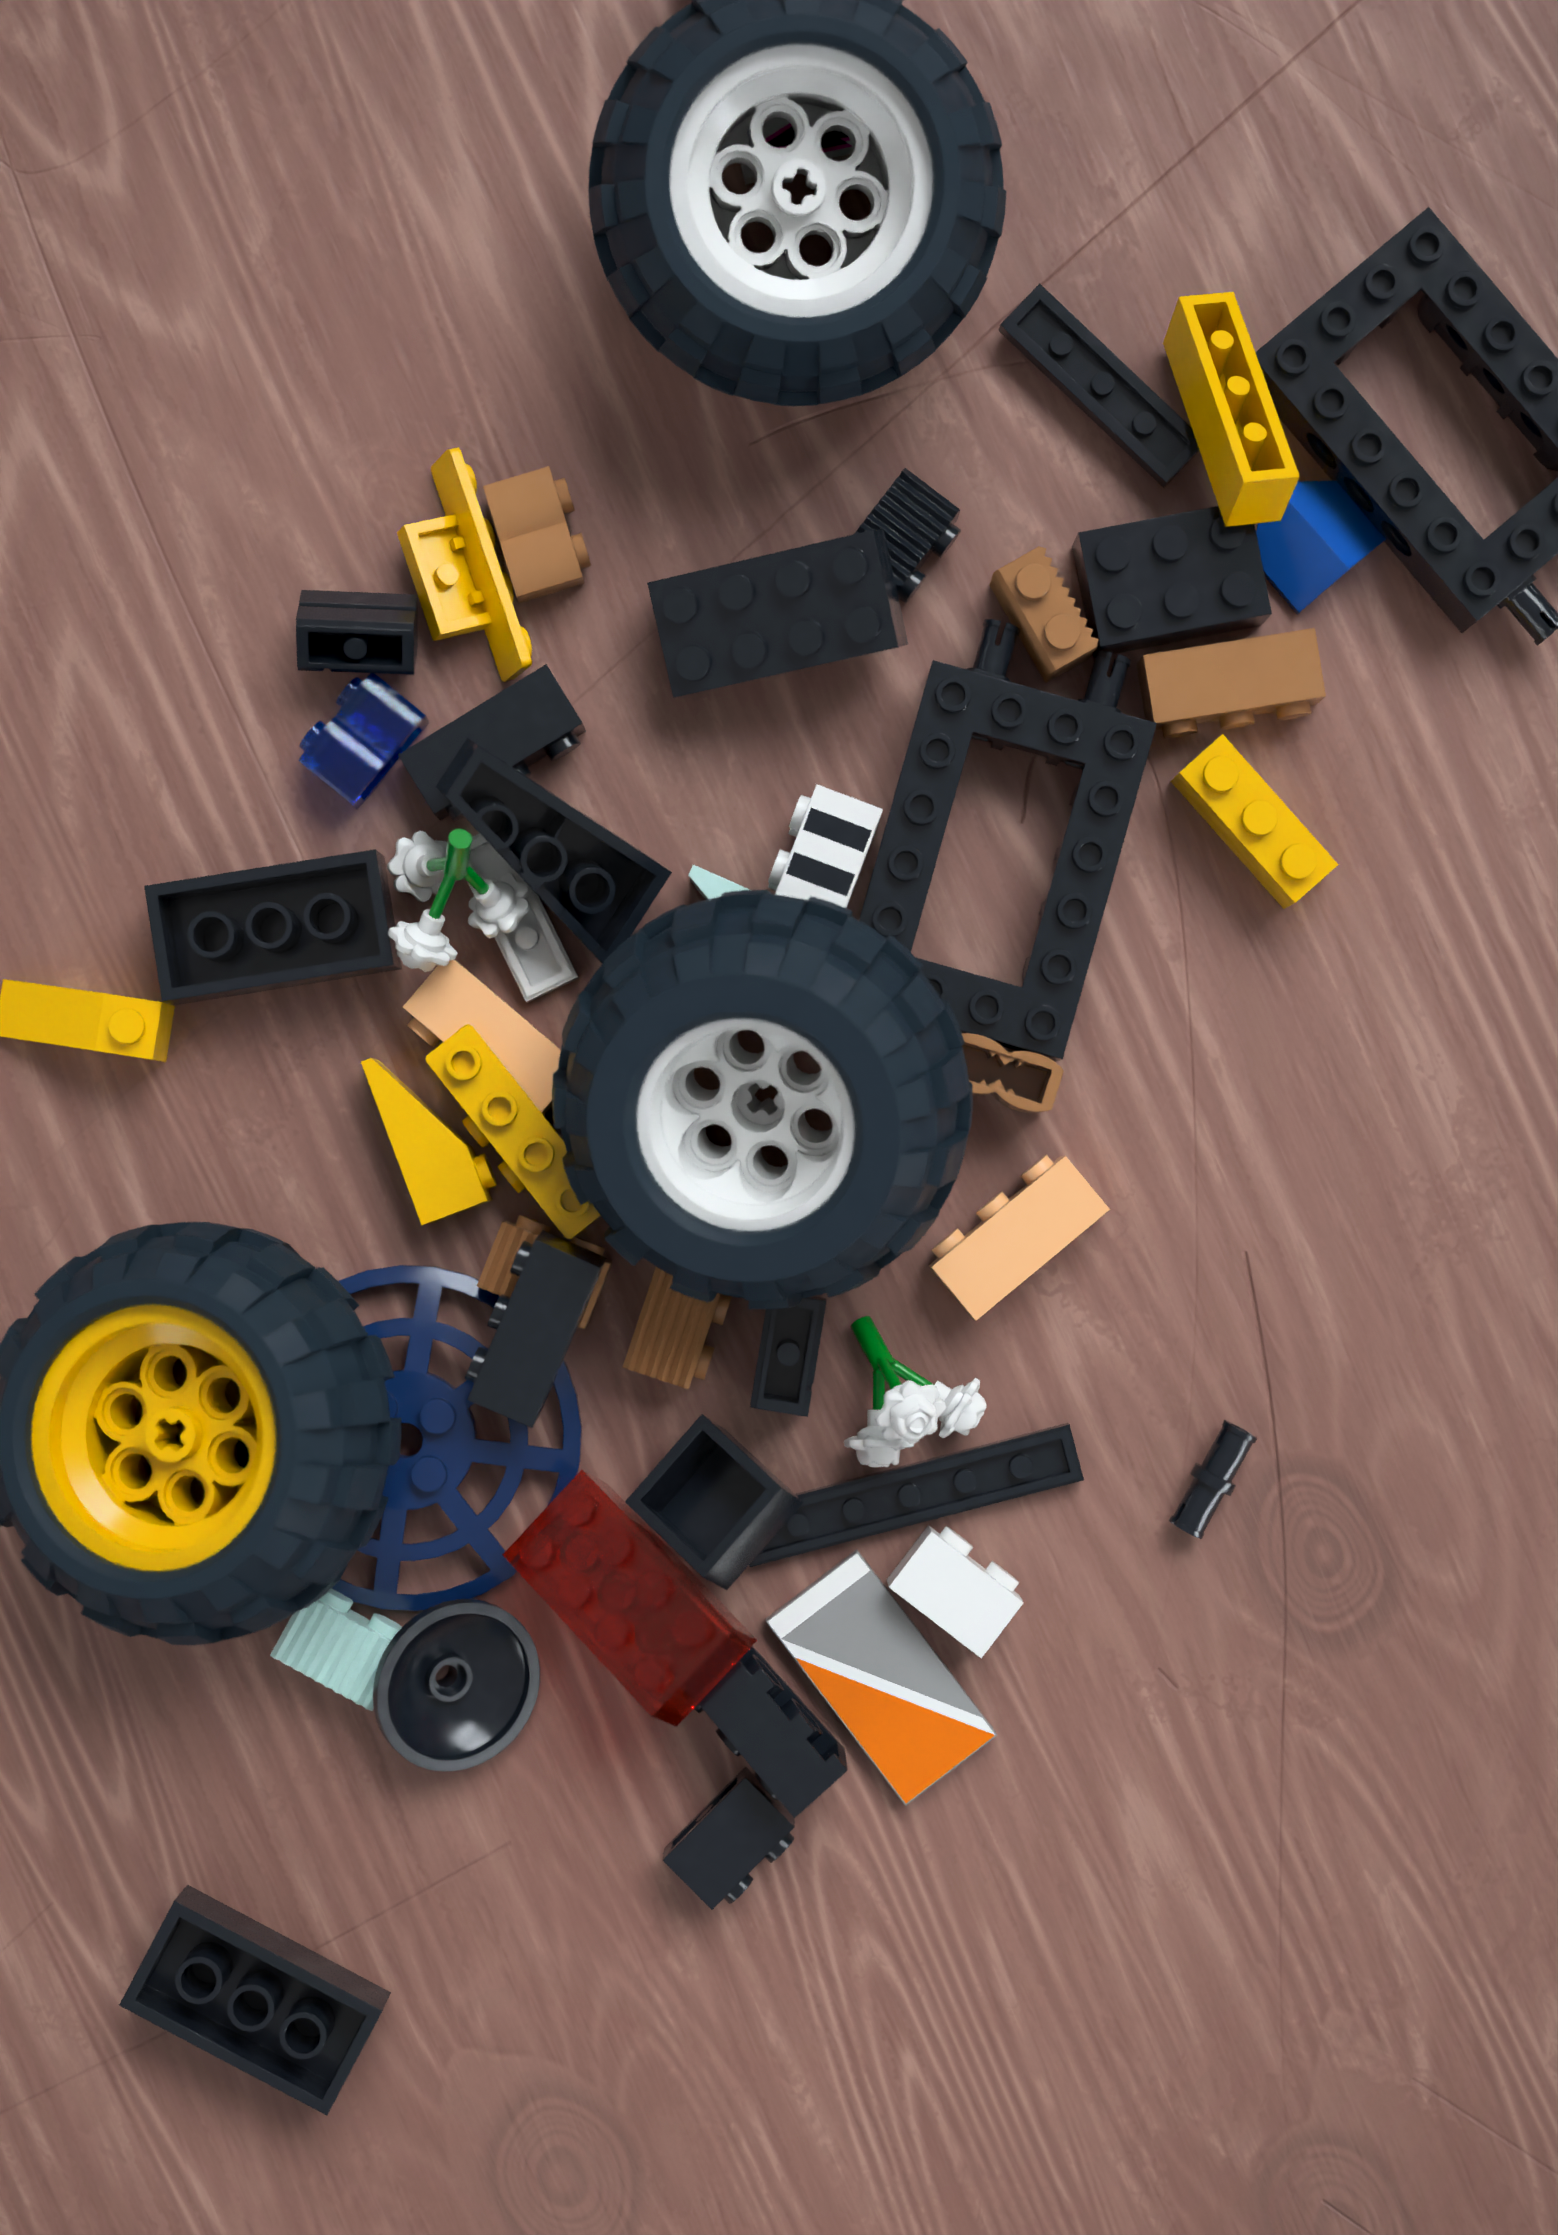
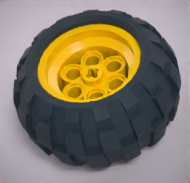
[0,1222,401,1645]

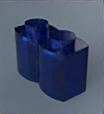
[298,673,429,810]

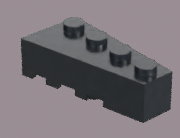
[436,737,672,964]
[638,1578,848,1818]

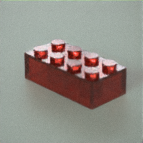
[502,1470,757,1727]

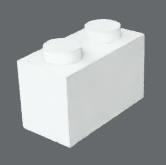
[887,1525,1024,1658]

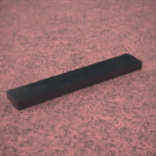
[749,1423,1084,1567]

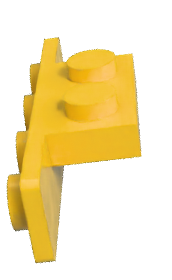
[397,447,532,682]
[426,1024,601,1239]

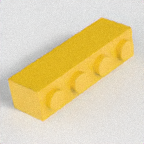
[1163,292,1300,527]

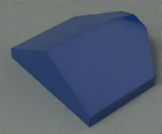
[1256,481,1386,614]

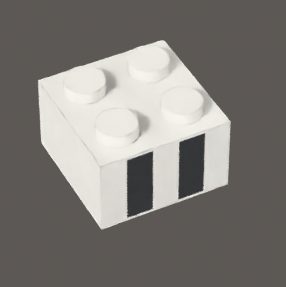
[768,784,883,908]

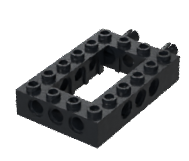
[1255,207,1558,646]
[859,619,1157,1062]

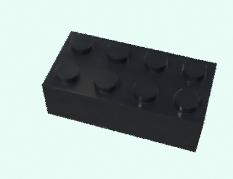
[647,530,908,698]
[144,849,402,1005]
[119,1885,391,2116]

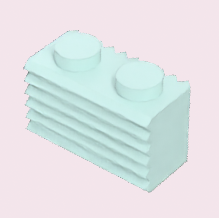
[270,1588,402,1711]

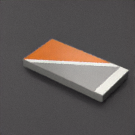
[766,1549,997,1805]

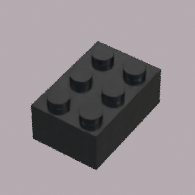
[1072,506,1272,658]

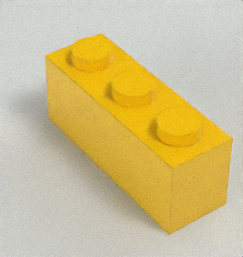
[1171,734,1339,909]

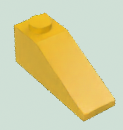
[0,979,175,1062]
[361,1058,497,1225]

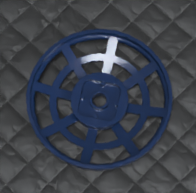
[236,1265,582,1611]

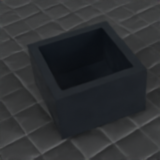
[625,1414,804,1590]

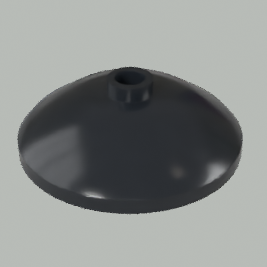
[373,1599,540,1771]

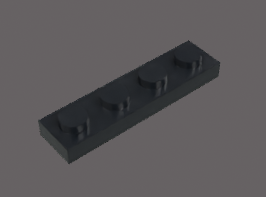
[999,284,1200,488]

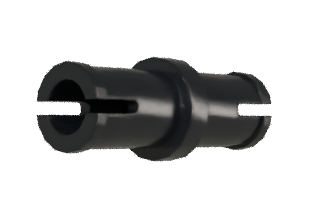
[1169,1420,1257,1539]

